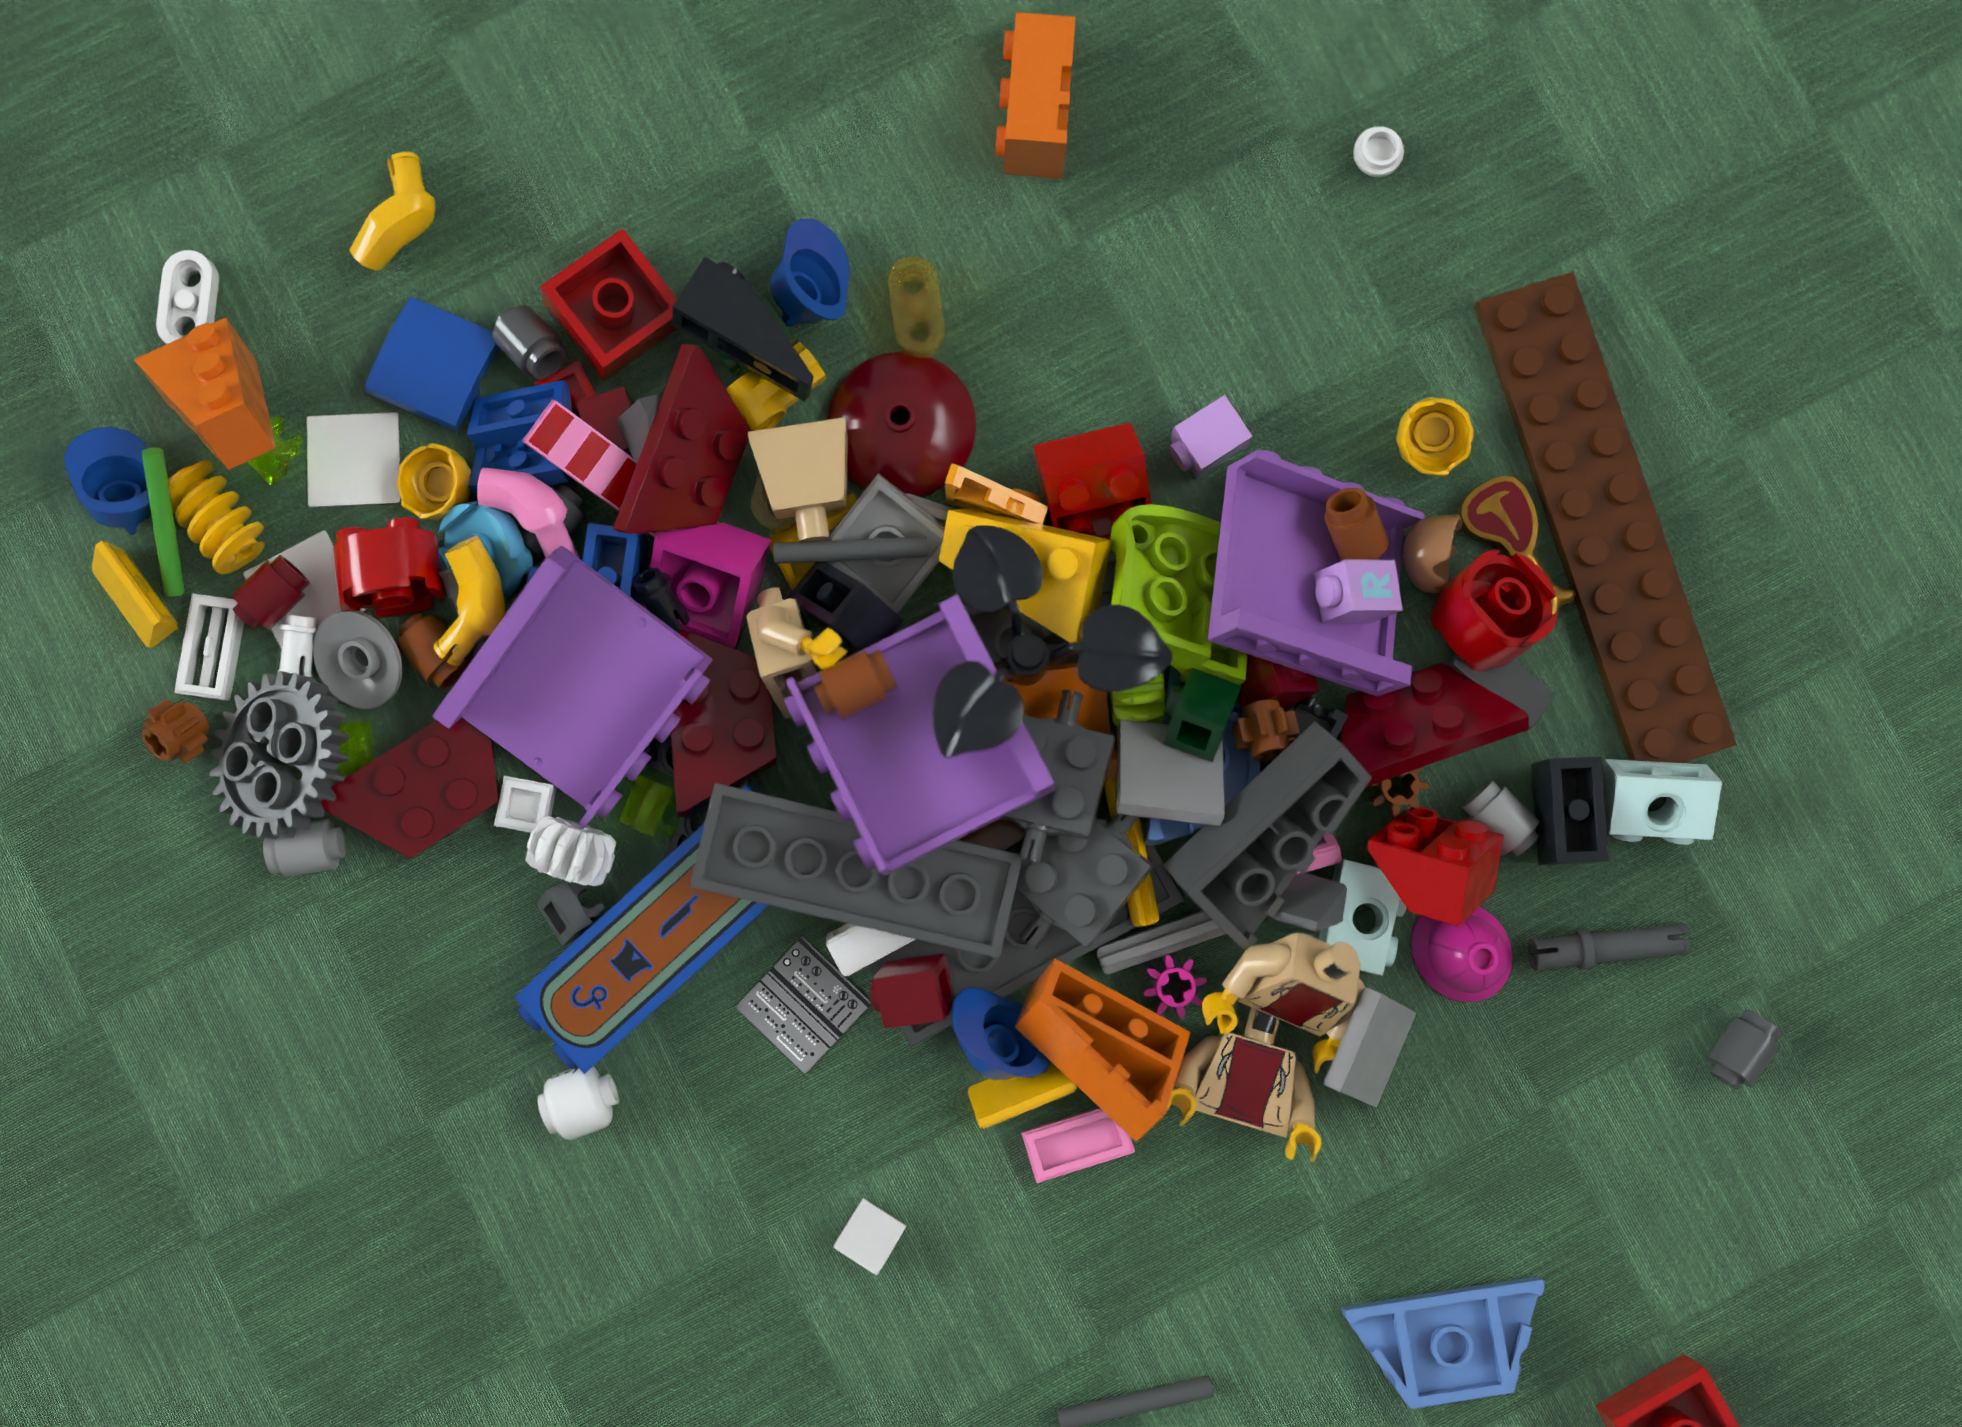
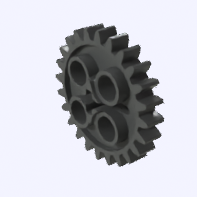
[209,671,350,839]

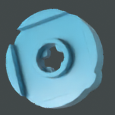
[439,501,533,599]

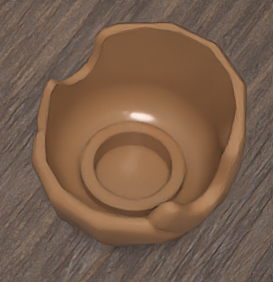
[1402,514,1462,594]

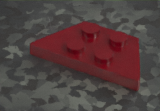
[613,344,752,534]
[671,629,777,817]
[1341,662,1529,787]
[321,717,499,859]

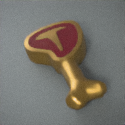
[1458,476,1576,615]

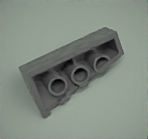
[1163,721,1372,951]

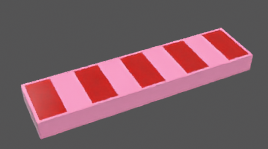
[522,399,719,538]

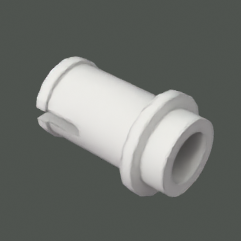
[278,615,318,677]

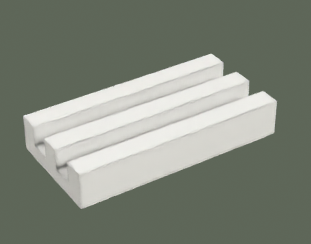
[174,593,244,701]

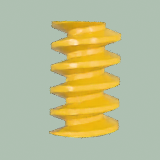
[168,460,265,575]

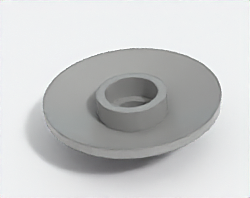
[313,610,402,709]

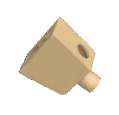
[748,417,848,542]

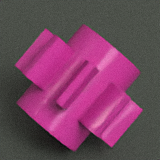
[1142,955,1207,1019]

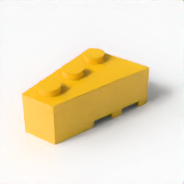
[939,508,1112,643]

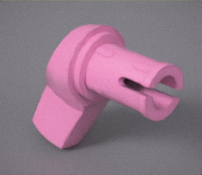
[477,467,580,558]

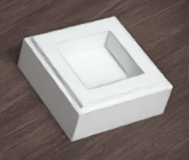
[494,776,557,832]

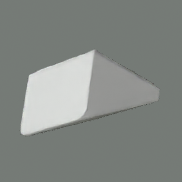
[833,1198,907,1275]

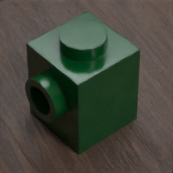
[1164,668,1241,762]

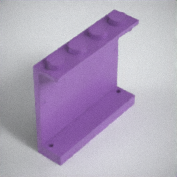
[432,545,713,828]

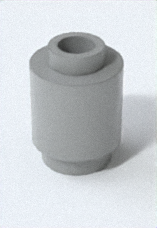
[1462,780,1540,856]
[263,819,346,877]

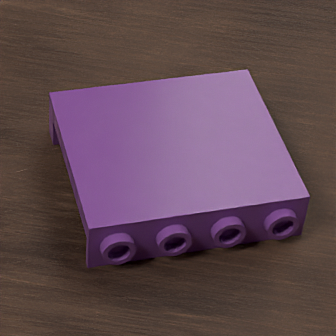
[1208,450,1425,696]
[784,594,1056,876]

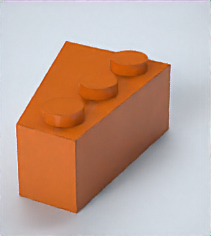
[995,12,1076,179]
[133,317,276,470]
[1015,959,1191,1142]

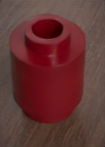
[232,555,310,630]

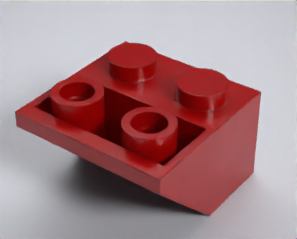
[1033,422,1151,542]
[1367,807,1504,927]

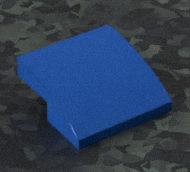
[364,297,501,431]
[467,380,572,498]

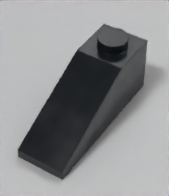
[672,257,814,402]

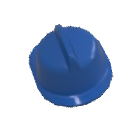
[770,218,850,327]
[64,427,151,535]
[951,987,1051,1080]

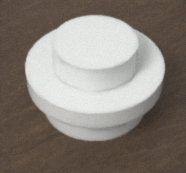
[1353,127,1404,177]

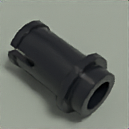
[632,568,690,632]

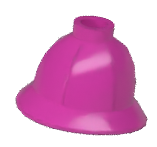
[1411,907,1513,1002]

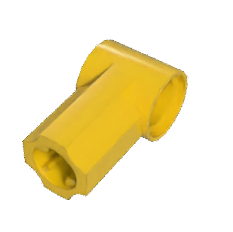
[726,342,827,431]

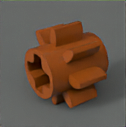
[142,699,209,764]
[1232,699,1300,762]
[1369,767,1430,816]

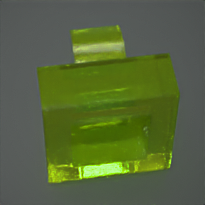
[247,416,303,486]
[336,720,375,776]
[618,775,677,837]

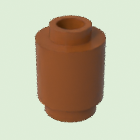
[1324,488,1389,561]
[396,613,471,690]
[814,649,897,720]

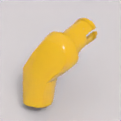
[349,152,436,270]
[433,536,505,666]

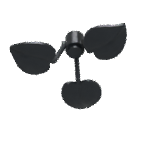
[933,525,1172,758]

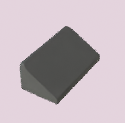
[1447,654,1556,733]
[1266,873,1347,931]

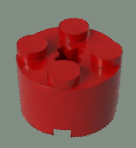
[333,517,446,618]
[1430,550,1557,672]

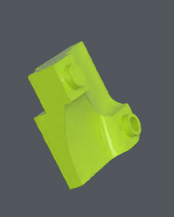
[1110,504,1248,685]

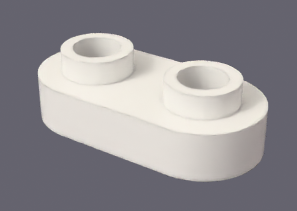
[156,250,219,344]

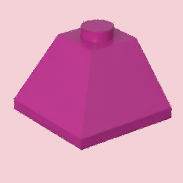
[643,523,771,649]

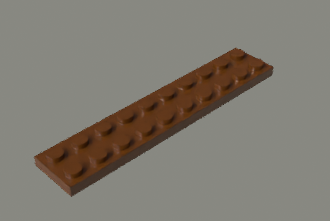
[1474,272,1737,763]

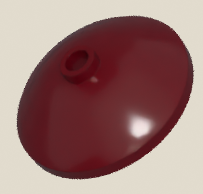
[827,352,976,498]

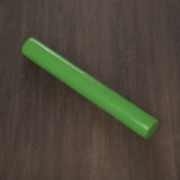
[141,448,185,597]

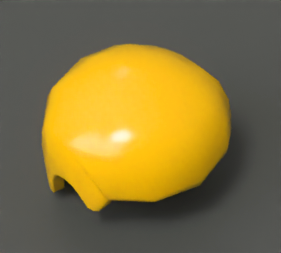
[1396,397,1474,476]
[396,443,471,520]

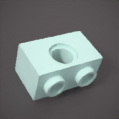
[1602,759,1722,845]
[1318,860,1406,976]

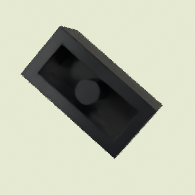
[787,562,903,652]
[1531,757,1609,865]

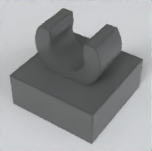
[536,880,605,946]

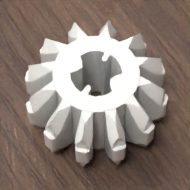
[525,816,616,886]

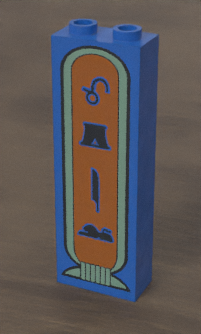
[514,783,769,1074]

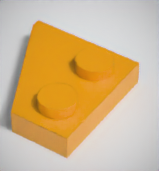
[945,463,1048,525]

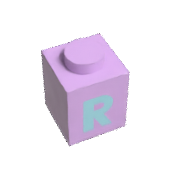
[1169,395,1253,479]
[1314,559,1403,623]

